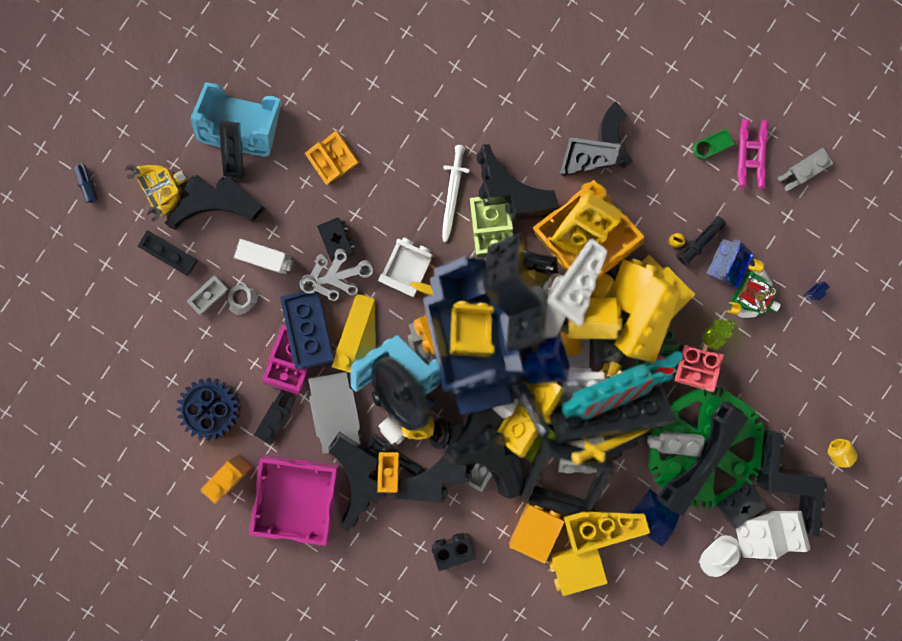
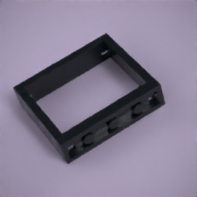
[520,437,615,515]

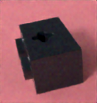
[317,217,356,262]
[716,482,766,529]

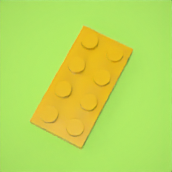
[497,370,565,458]

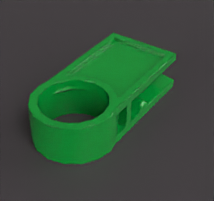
[692,128,734,160]

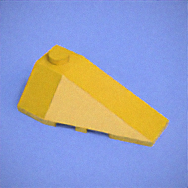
[332,293,376,373]
[564,512,650,555]

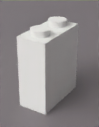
[234,239,293,274]

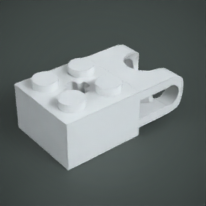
[524,273,566,346]

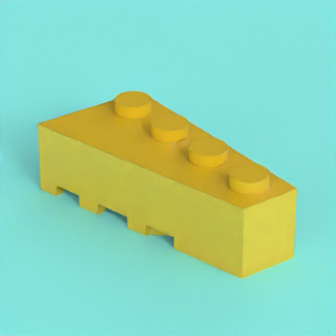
[614,276,681,363]

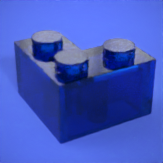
[524,336,570,384]

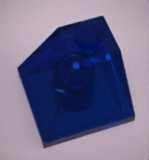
[632,489,680,547]

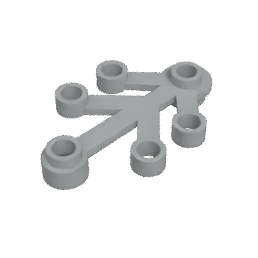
[299,249,373,301]

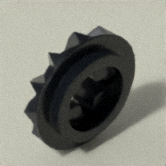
[429,418,452,449]

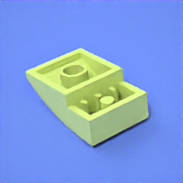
[470,197,513,259]

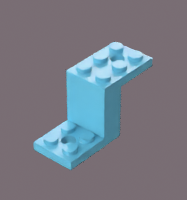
[351,335,442,395]

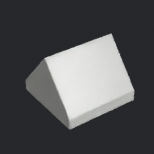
[492,399,518,419]

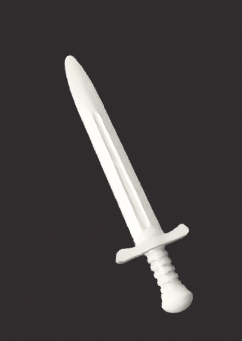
[443,145,470,242]

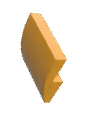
[305,131,360,185]

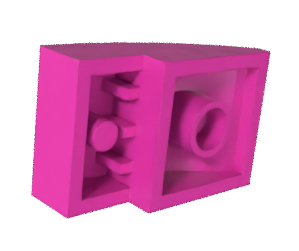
[262,325,310,395]

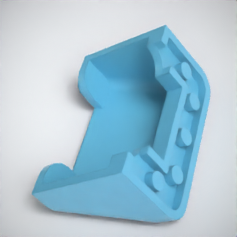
[191,82,281,157]

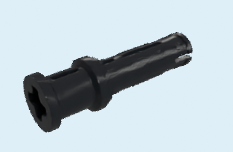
[676,216,726,267]
[511,379,551,438]
[366,433,422,476]

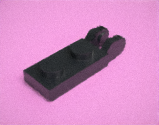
[254,390,296,444]

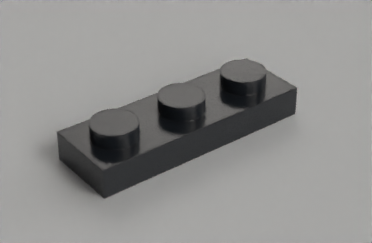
[219,120,244,178]
[137,230,198,276]

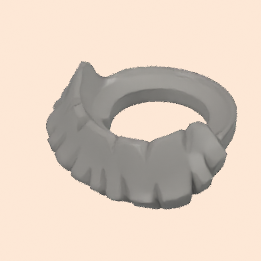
[228,285,258,315]

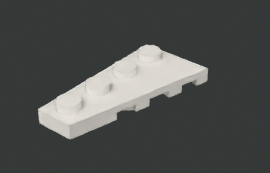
[547,239,607,326]

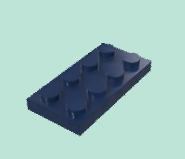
[280,291,334,371]

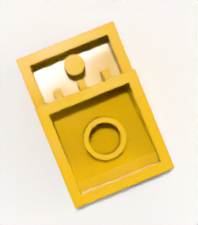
[552,192,621,256]

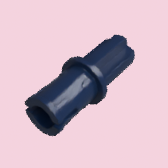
[74,164,98,203]

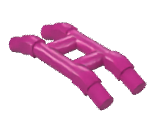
[737,119,769,189]

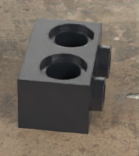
[432,532,476,571]

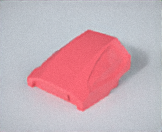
[675,345,724,392]

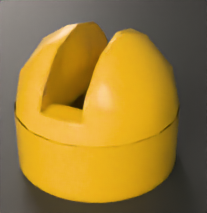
[669,233,685,249]

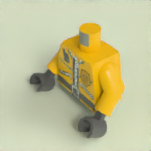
[124,165,188,222]

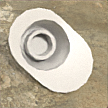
[700,535,741,577]

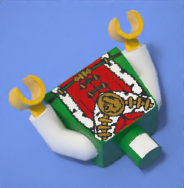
[726,259,781,318]

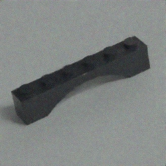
[656,401,749,516]

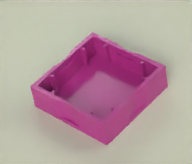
[249,455,339,546]

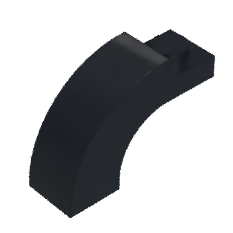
[598,101,633,169]

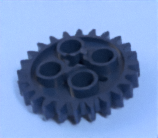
[176,378,240,441]

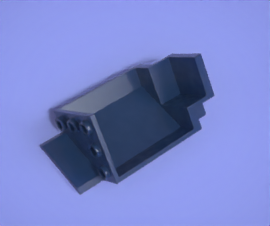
[423,256,526,414]

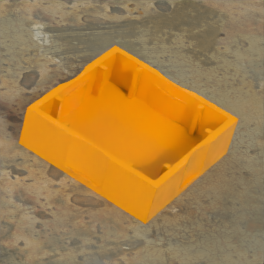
[533,180,644,281]

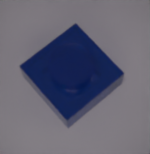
[804,281,830,301]

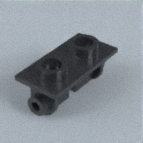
[522,250,558,275]

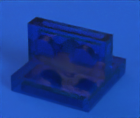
[706,239,753,289]

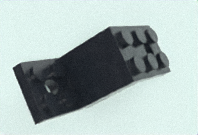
[482,232,548,352]
[756,429,827,537]

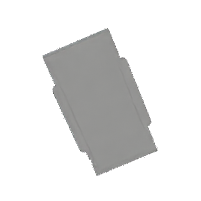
[309,371,361,454]

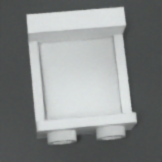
[378,238,433,297]

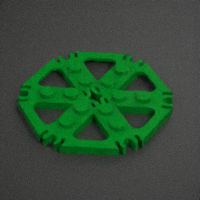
[648,386,765,509]

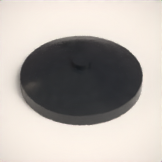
[371,357,430,431]

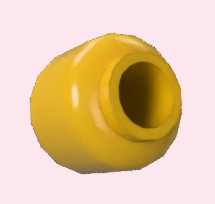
[828,439,858,468]

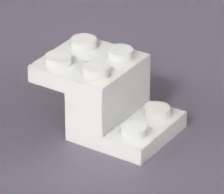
[736,511,810,559]

